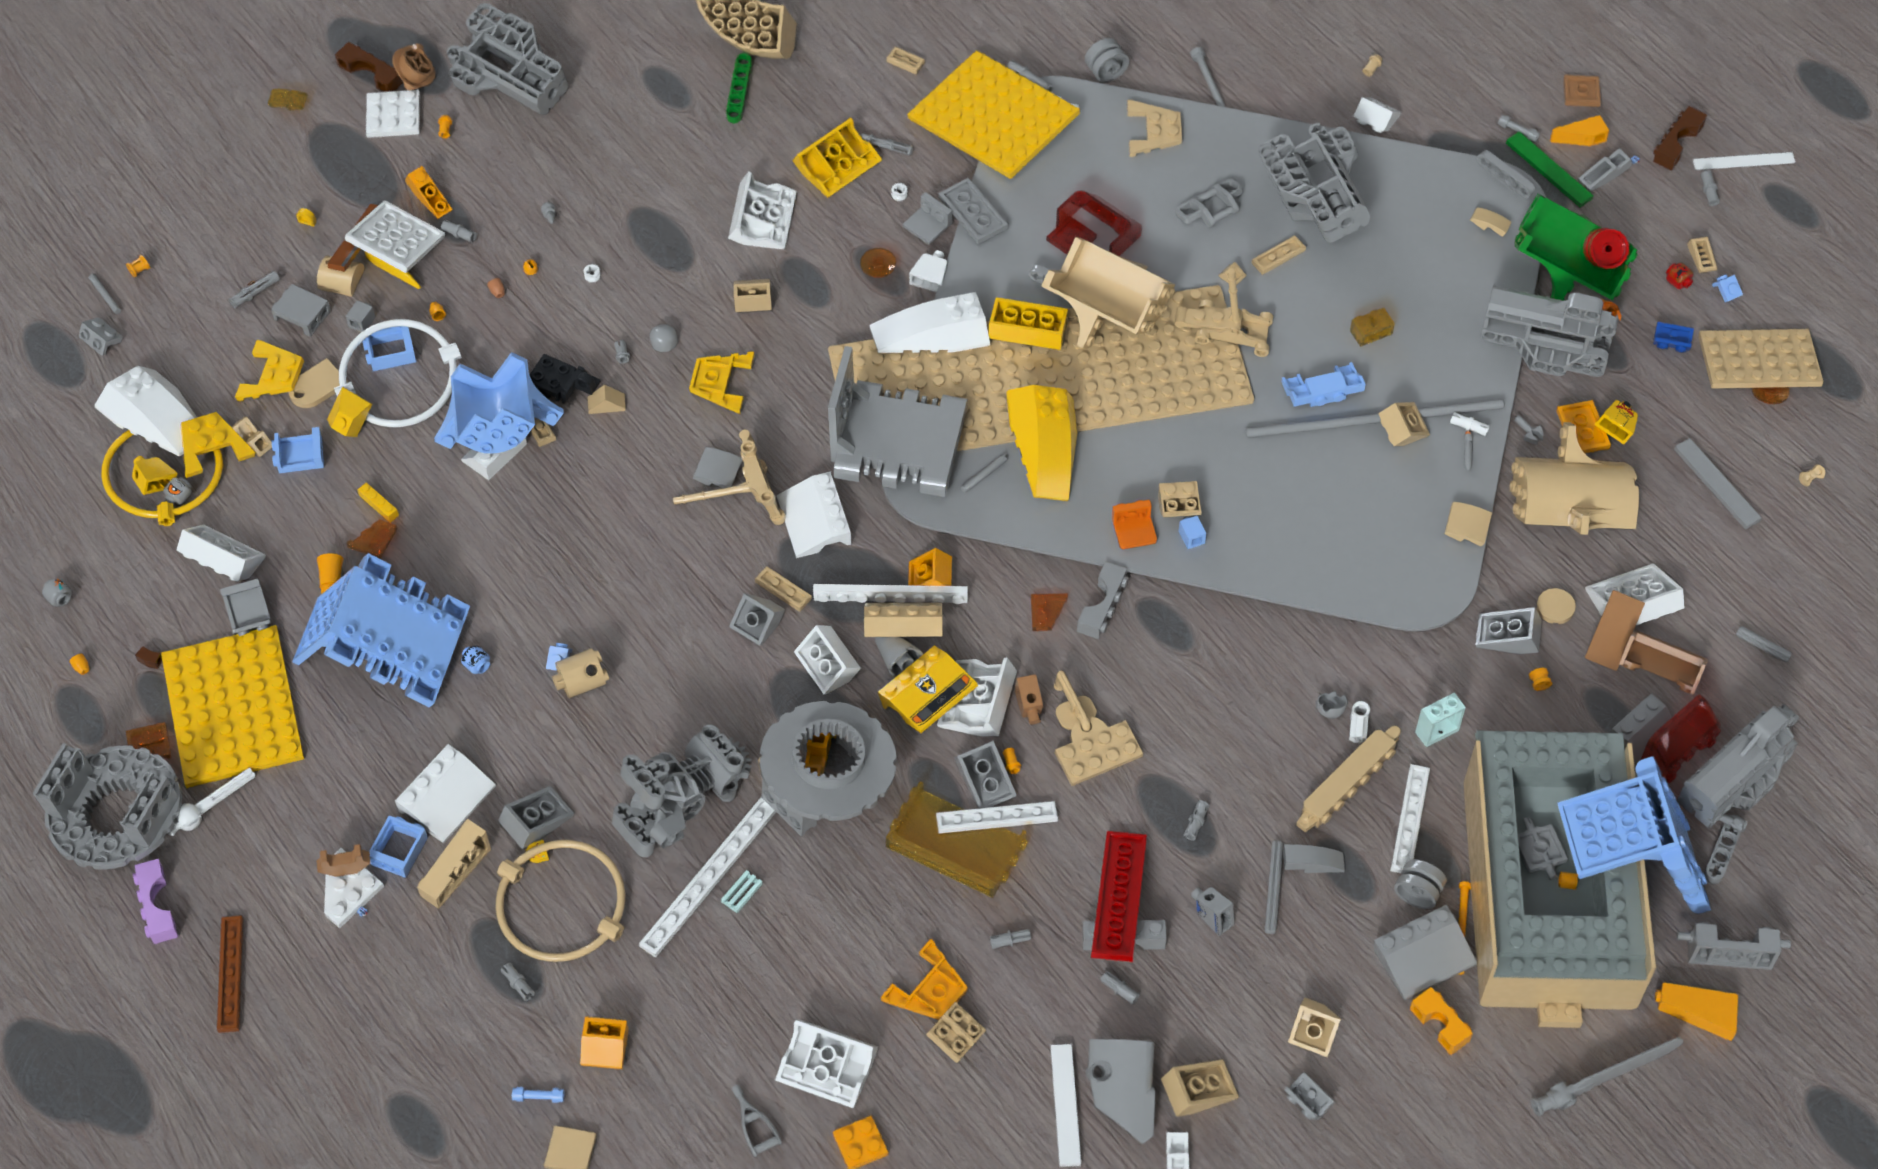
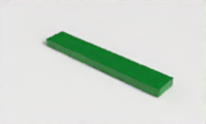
[1506,132,1594,208]

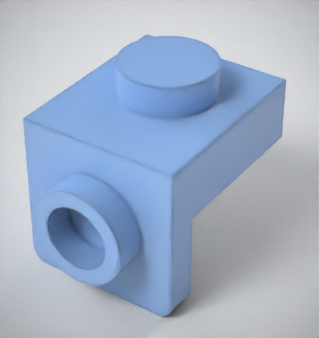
[1712,274,1743,302]
[546,643,572,671]

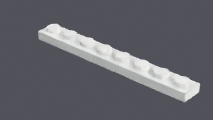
[813,584,968,604]

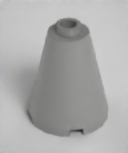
[875,637,923,678]

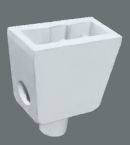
[909,250,947,292]

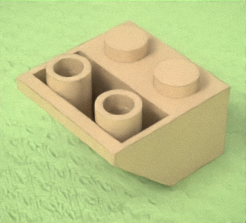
[734,279,772,312]
[1158,481,1201,517]

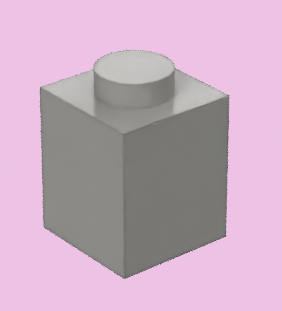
[346,300,375,332]

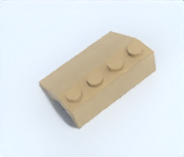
[864,602,942,637]

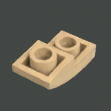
[1470,207,1511,237]

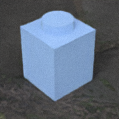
[1178,516,1206,549]

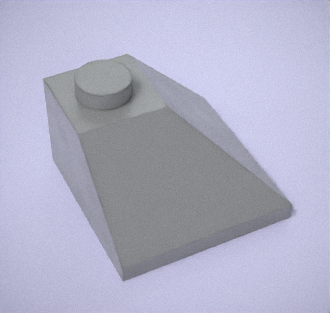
[729,593,785,646]

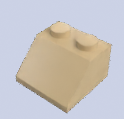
[1378,402,1430,446]

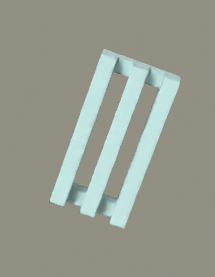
[721,870,763,913]

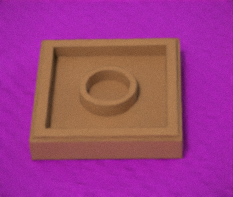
[1563,75,1601,107]

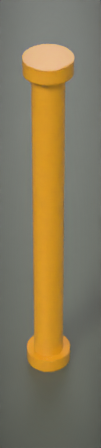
[1458,881,1471,975]

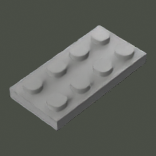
[938,178,1008,244]

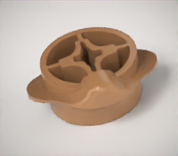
[392,44,435,91]

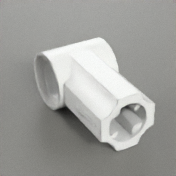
[1349,701,1370,744]

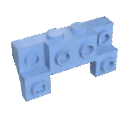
[1281,362,1366,407]

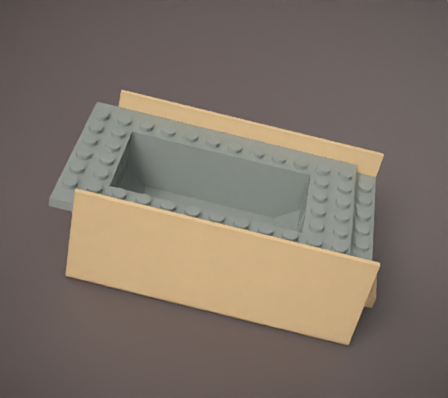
[1463,731,1656,1028]

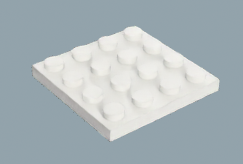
[345,200,445,273]

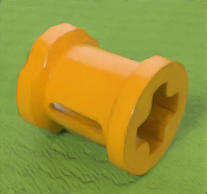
[126,255,150,277]

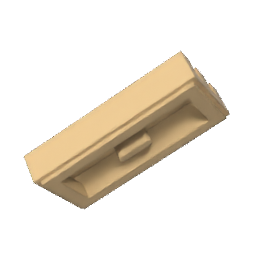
[887,47,925,75]

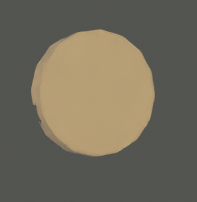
[1537,588,1576,624]

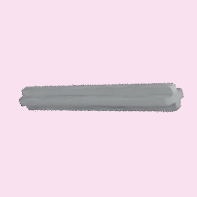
[1265,841,1283,934]

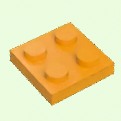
[832,1116,888,1169]

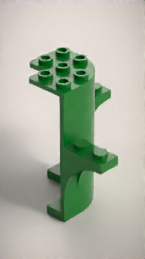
[1514,193,1637,301]

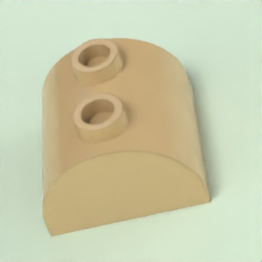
[317,255,365,297]

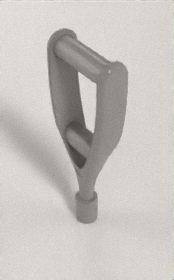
[732,1085,782,1157]

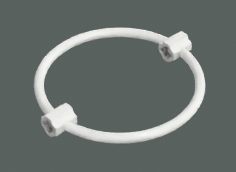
[334,319,462,428]

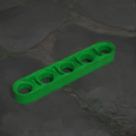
[726,53,752,123]

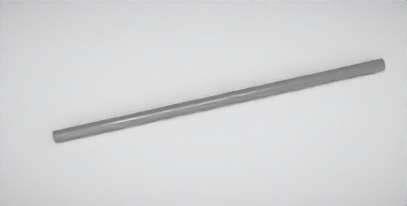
[1246,399,1504,438]

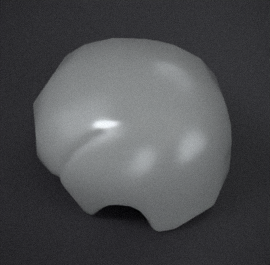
[649,324,678,352]
[1316,691,1348,719]

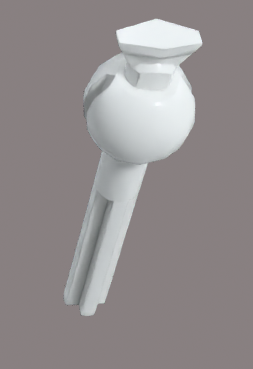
[167,768,256,836]

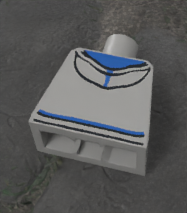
[1191,887,1234,936]

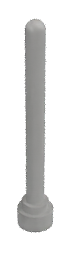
[1190,47,1226,107]

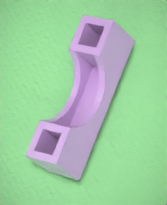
[133,858,178,944]

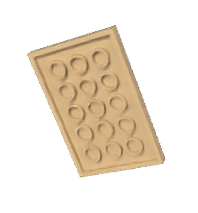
[1698,329,1823,388]

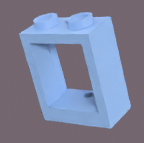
[362,326,416,371]
[369,815,428,878]

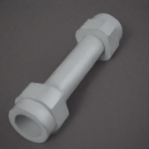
[1498,115,1540,142]
[1719,814,1747,832]

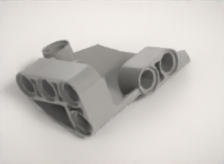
[1086,1039,1155,1144]

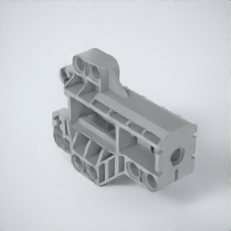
[447,3,568,115]
[1258,123,1370,242]
[1481,284,1619,377]
[1677,704,1799,828]

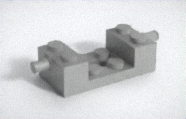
[1677,922,1791,970]

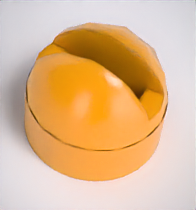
[523,259,538,275]

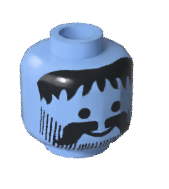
[461,645,490,674]

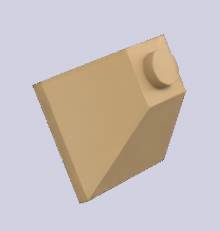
[1288,997,1341,1057]

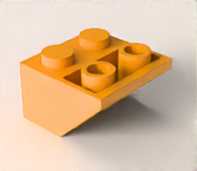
[580,1017,629,1069]

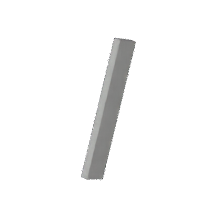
[1674,438,1761,530]

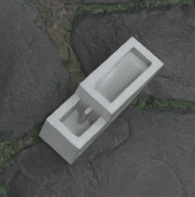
[1578,148,1632,191]
[1283,844,1345,873]

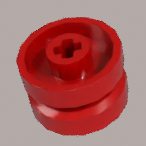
[1583,228,1629,269]

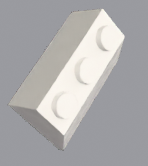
[461,437,527,480]
[794,625,861,694]

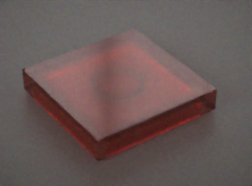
[1046,215,1097,255]

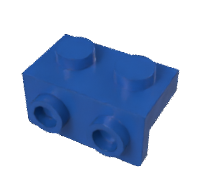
[1653,322,1694,353]

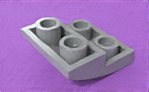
[693,447,742,488]

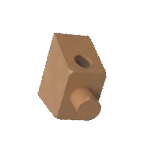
[1015,674,1043,725]

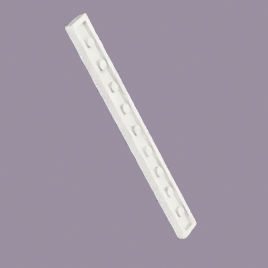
[639,796,776,958]

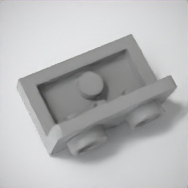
[79,317,123,355]
[1284,1072,1335,1120]

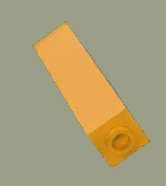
[1655,982,1738,1041]

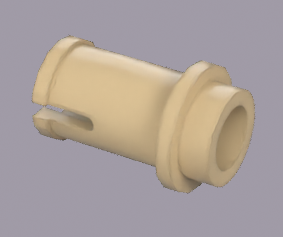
[1362,55,1382,77]

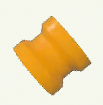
[1529,667,1552,691]

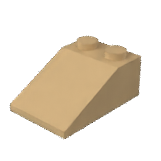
[1161,1059,1239,1117]

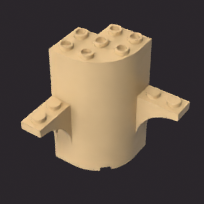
[1041,237,1176,348]
[1510,422,1639,535]

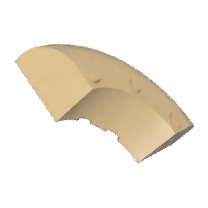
[696,0,797,59]

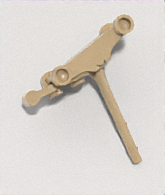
[1175,268,1273,357]
[673,430,786,525]

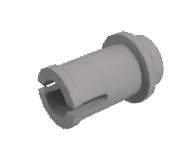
[614,340,630,364]

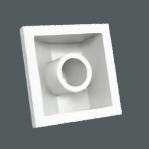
[1353,97,1402,133]

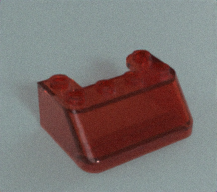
[1640,694,1721,784]

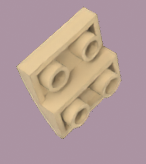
[1444,502,1492,546]
[926,1002,986,1063]

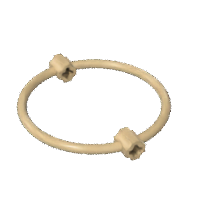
[496,840,625,962]

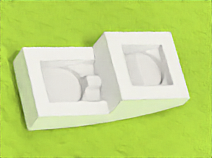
[1166,1132,1189,1169]

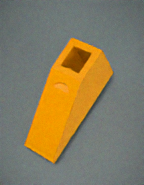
[1550,115,1609,146]
[405,166,453,219]

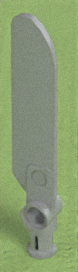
[1530,1036,1684,1117]

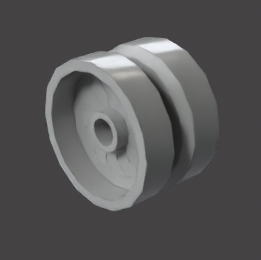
[1085,38,1129,83]
[1394,859,1447,909]

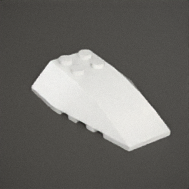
[870,292,990,353]
[95,366,197,456]

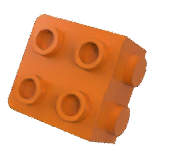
[1112,500,1157,549]

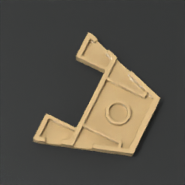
[1127,100,1182,157]

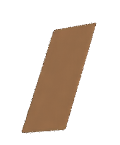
[1585,590,1645,671]

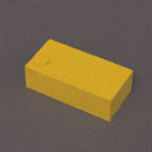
[988,297,1068,350]

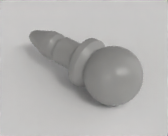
[541,202,556,224]

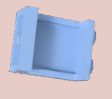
[272,427,324,474]

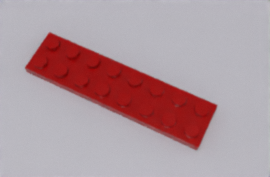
[1091,831,1147,962]

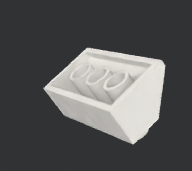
[176,524,266,582]

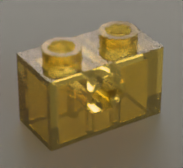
[1350,308,1395,347]

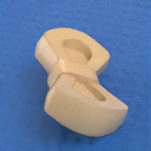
[1799,464,1825,487]

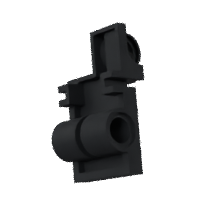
[530,354,601,404]

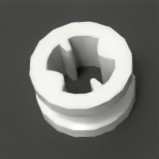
[892,183,907,201]
[584,264,600,283]

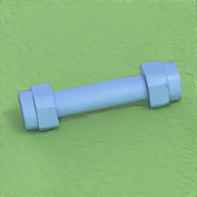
[512,1087,564,1103]

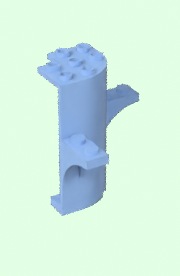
[434,352,564,453]

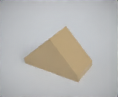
[588,385,626,414]

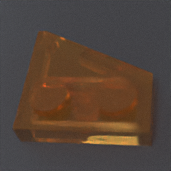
[1031,593,1068,631]

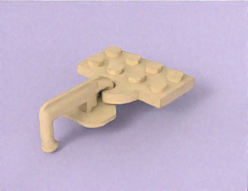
[1054,670,1143,786]

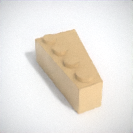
[417,819,491,909]

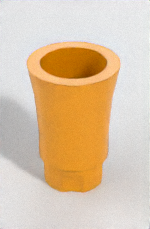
[316,553,344,594]

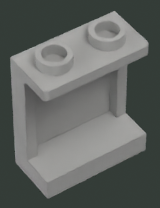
[271,284,331,337]
[220,579,272,636]

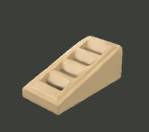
[1687,237,1717,273]

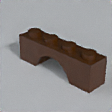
[335,41,403,92]
[1653,106,1707,171]

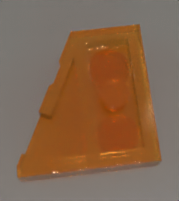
[346,519,398,559]
[126,722,172,759]

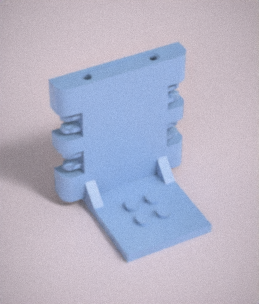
[292,553,470,707]
[1557,756,1711,914]

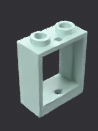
[1415,692,1466,747]

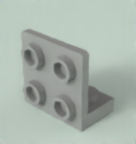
[903,192,952,244]

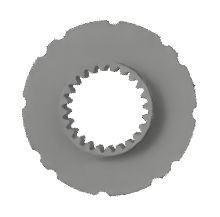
[760,701,896,837]
[33,743,182,869]

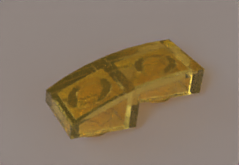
[267,89,308,110]

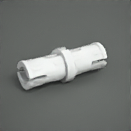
[1450,412,1490,436]

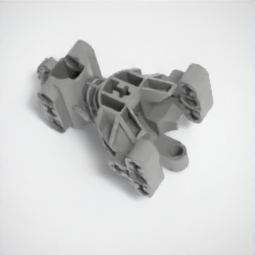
[612,724,751,857]

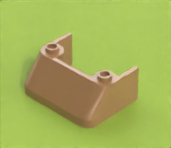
[1619,630,1708,695]

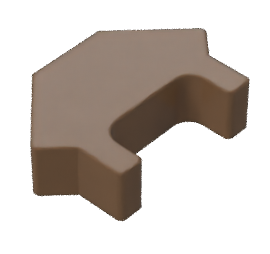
[316,844,371,877]

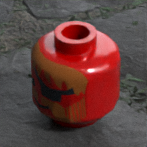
[1666,263,1693,290]

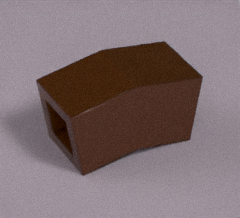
[135,646,162,669]

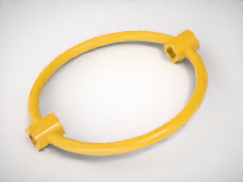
[101,429,223,527]

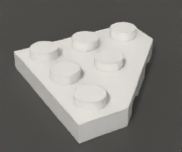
[324,848,384,928]

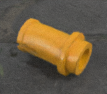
[438,115,452,139]
[1002,748,1021,774]

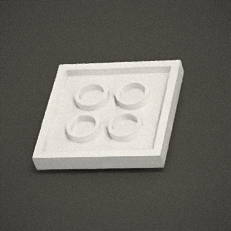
[366,90,420,138]

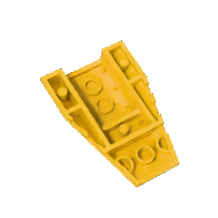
[1006,385,1077,501]

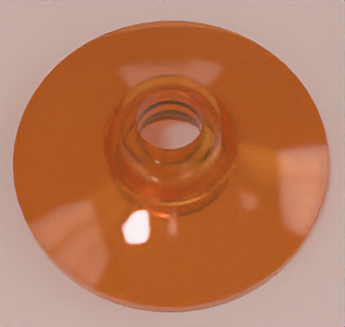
[860,248,896,278]
[1752,387,1790,404]

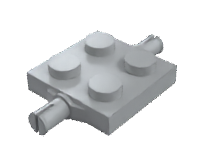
[1518,816,1568,880]

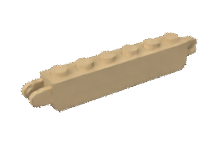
[1296,725,1401,833]

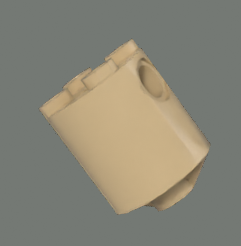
[552,648,609,699]

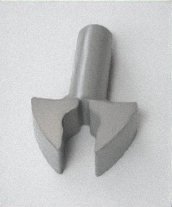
[1514,415,1544,444]

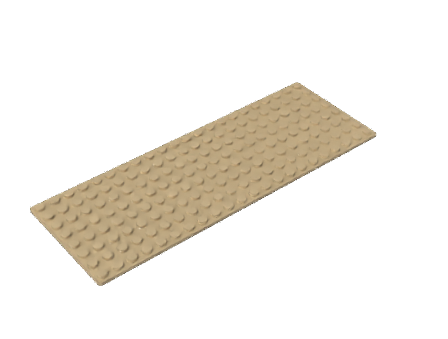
[828,285,1254,451]

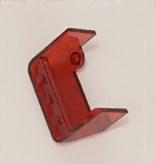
[1056,191,1142,256]

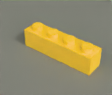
[357,483,399,523]

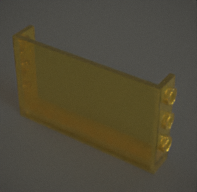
[886,781,1028,898]

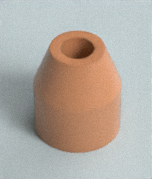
[487,278,505,298]

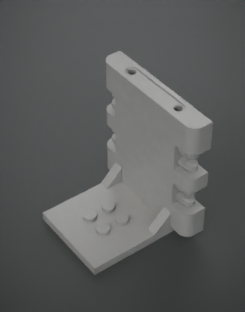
[828,346,968,497]

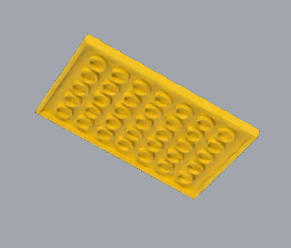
[907,50,1080,179]
[161,625,304,788]

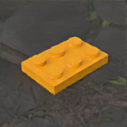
[1556,400,1611,454]

